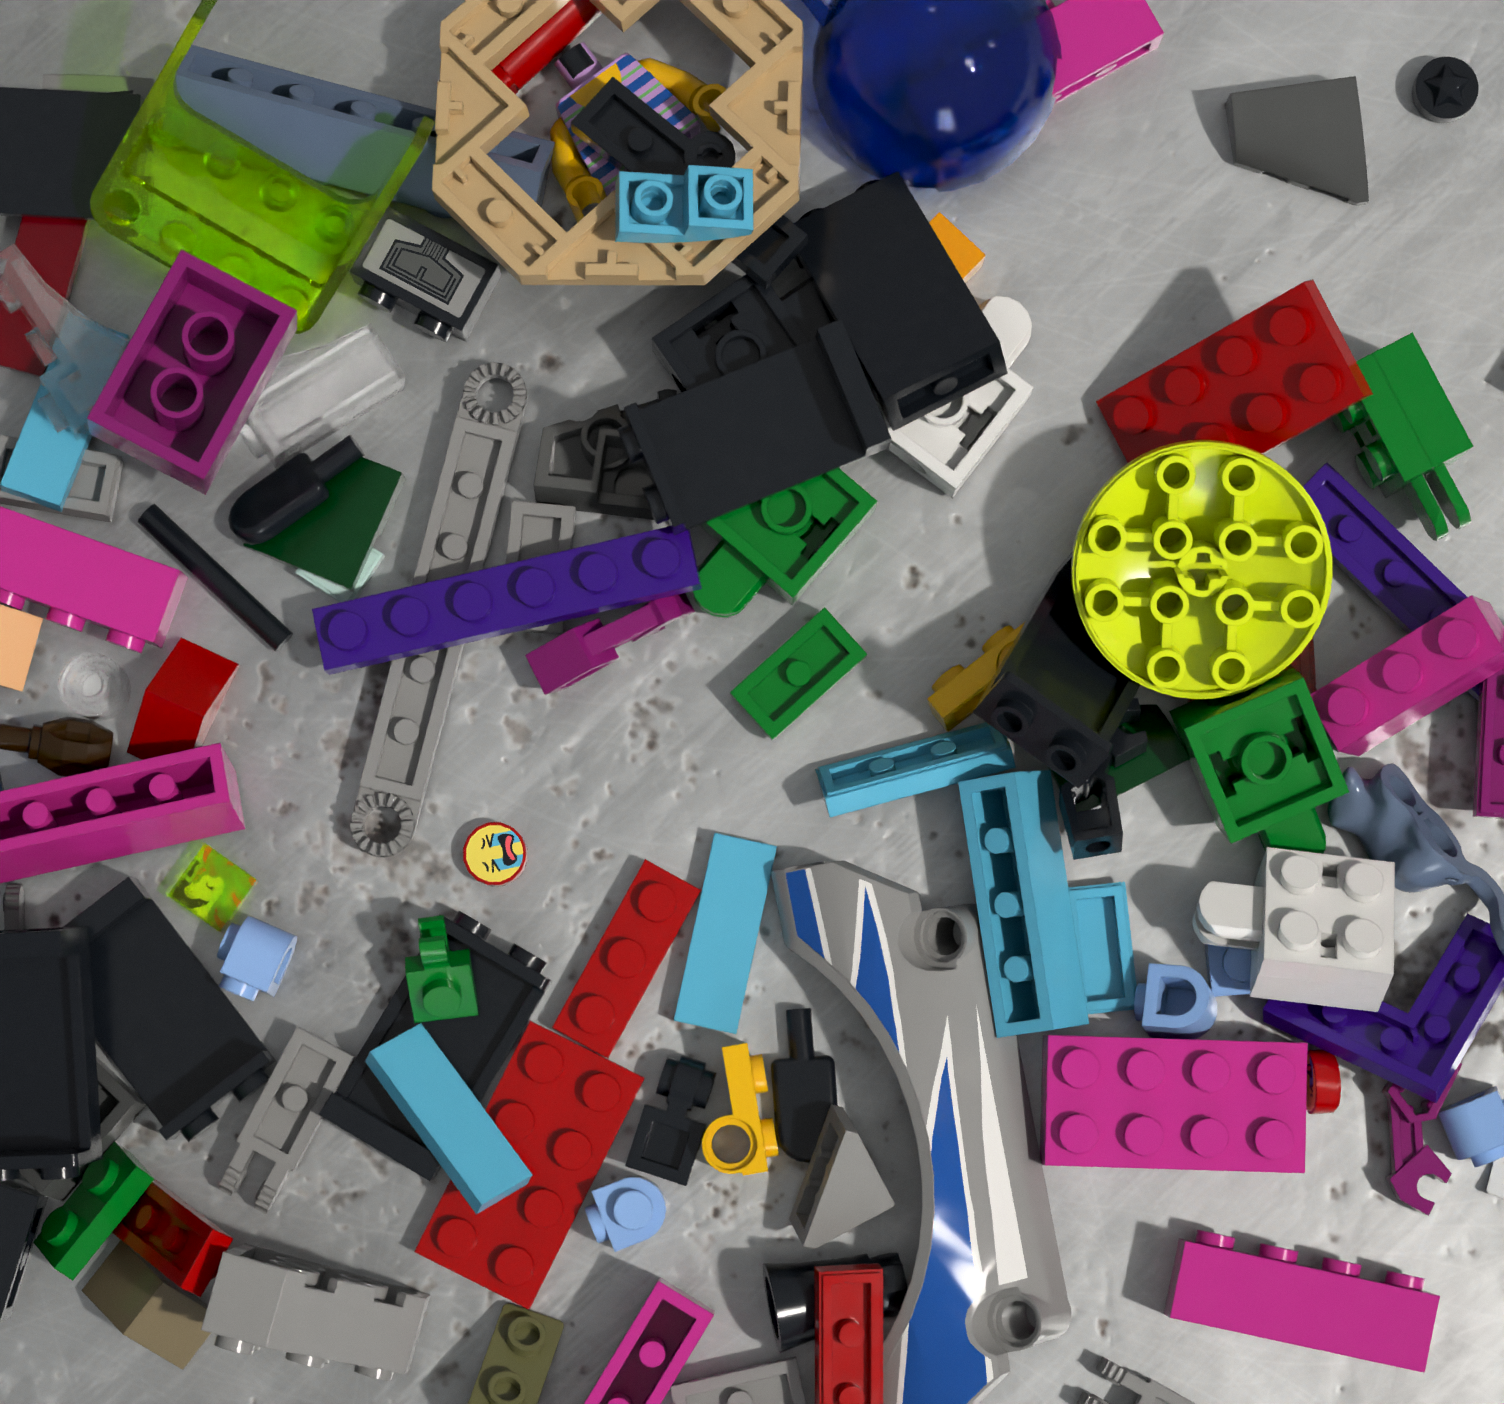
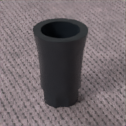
[763,1253,908,1353]

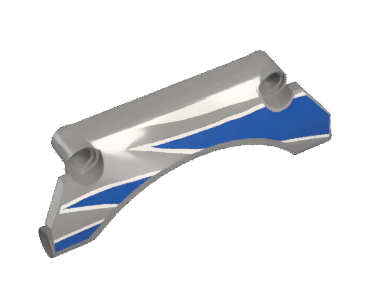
[771,860,1071,1404]

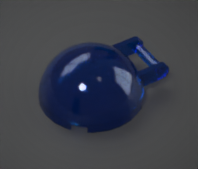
[802,0,1062,192]

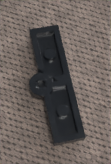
[571,77,808,290]

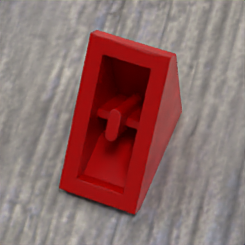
[127,637,240,760]

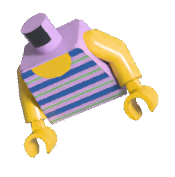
[549,42,726,223]

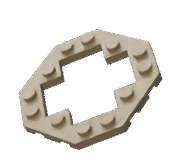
[432,0,804,285]

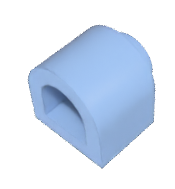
[217,916,297,1002]
[1134,963,1217,1039]
[1438,1085,1504,1167]
[585,1176,667,1252]

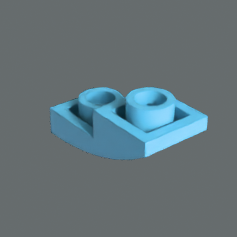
[615,165,753,243]

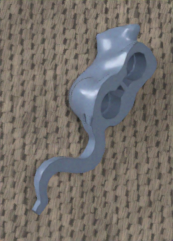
[1327,763,1504,955]

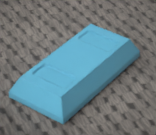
[1068,882,1137,1014]

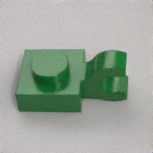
[405,915,478,1023]

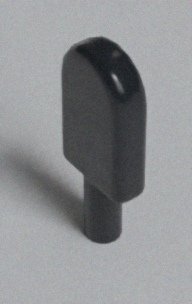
[228,435,365,545]
[771,1008,838,1163]

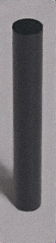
[137,504,293,652]

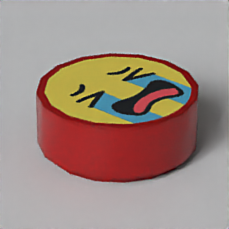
[463,822,528,887]
[1306,1050,1341,1114]

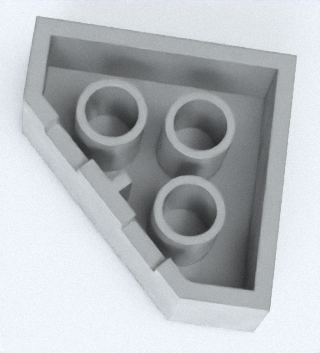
[201,1243,430,1381]

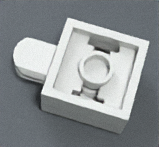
[871,296,1034,498]
[1192,847,1395,1012]

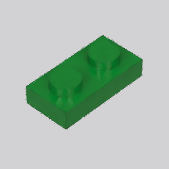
[730,607,867,741]
[33,1141,155,1281]

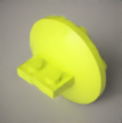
[1071,440,1333,699]

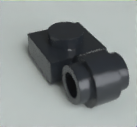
[625,1055,717,1186]

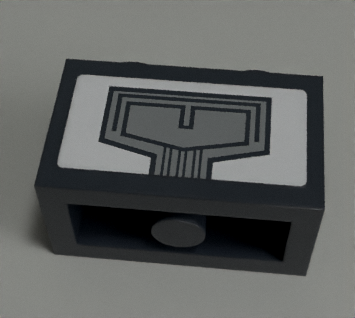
[350,205,502,342]

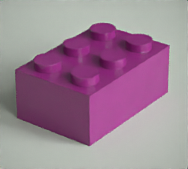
[87,249,297,495]

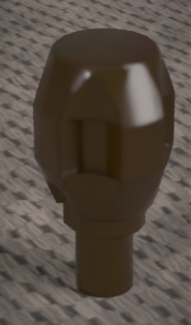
[0,717,114,777]

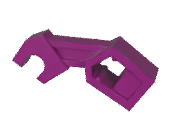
[525,593,695,695]
[1381,1063,1462,1216]

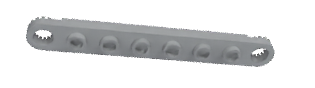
[350,362,528,858]

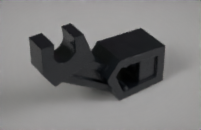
[1059,698,1148,860]

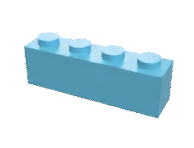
[958,770,1089,1038]

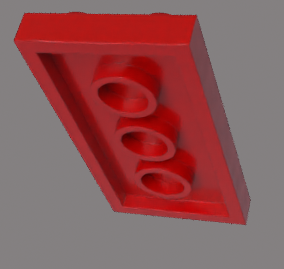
[1096,279,1373,463]
[414,1021,645,1310]

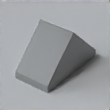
[789,1104,896,1249]

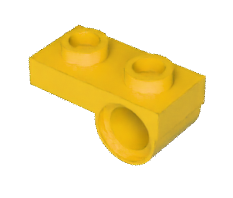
[927,621,1026,732]
[702,1043,779,1176]

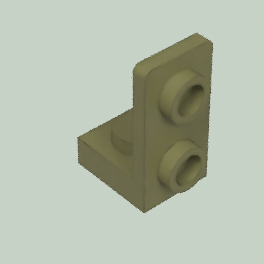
[468,1303,564,1404]

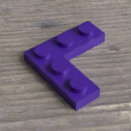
[1262,913,1504,1103]

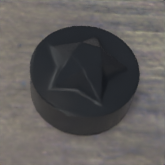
[1412,57,1479,123]

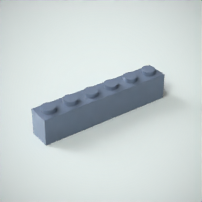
[161,44,555,218]

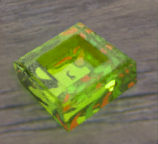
[168,843,259,933]

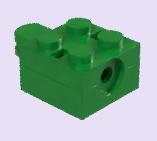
[1331,332,1474,541]
[692,468,878,619]
[1169,664,1349,854]

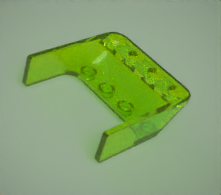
[90,0,435,334]

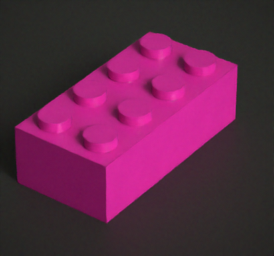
[1040,1035,1308,1173]

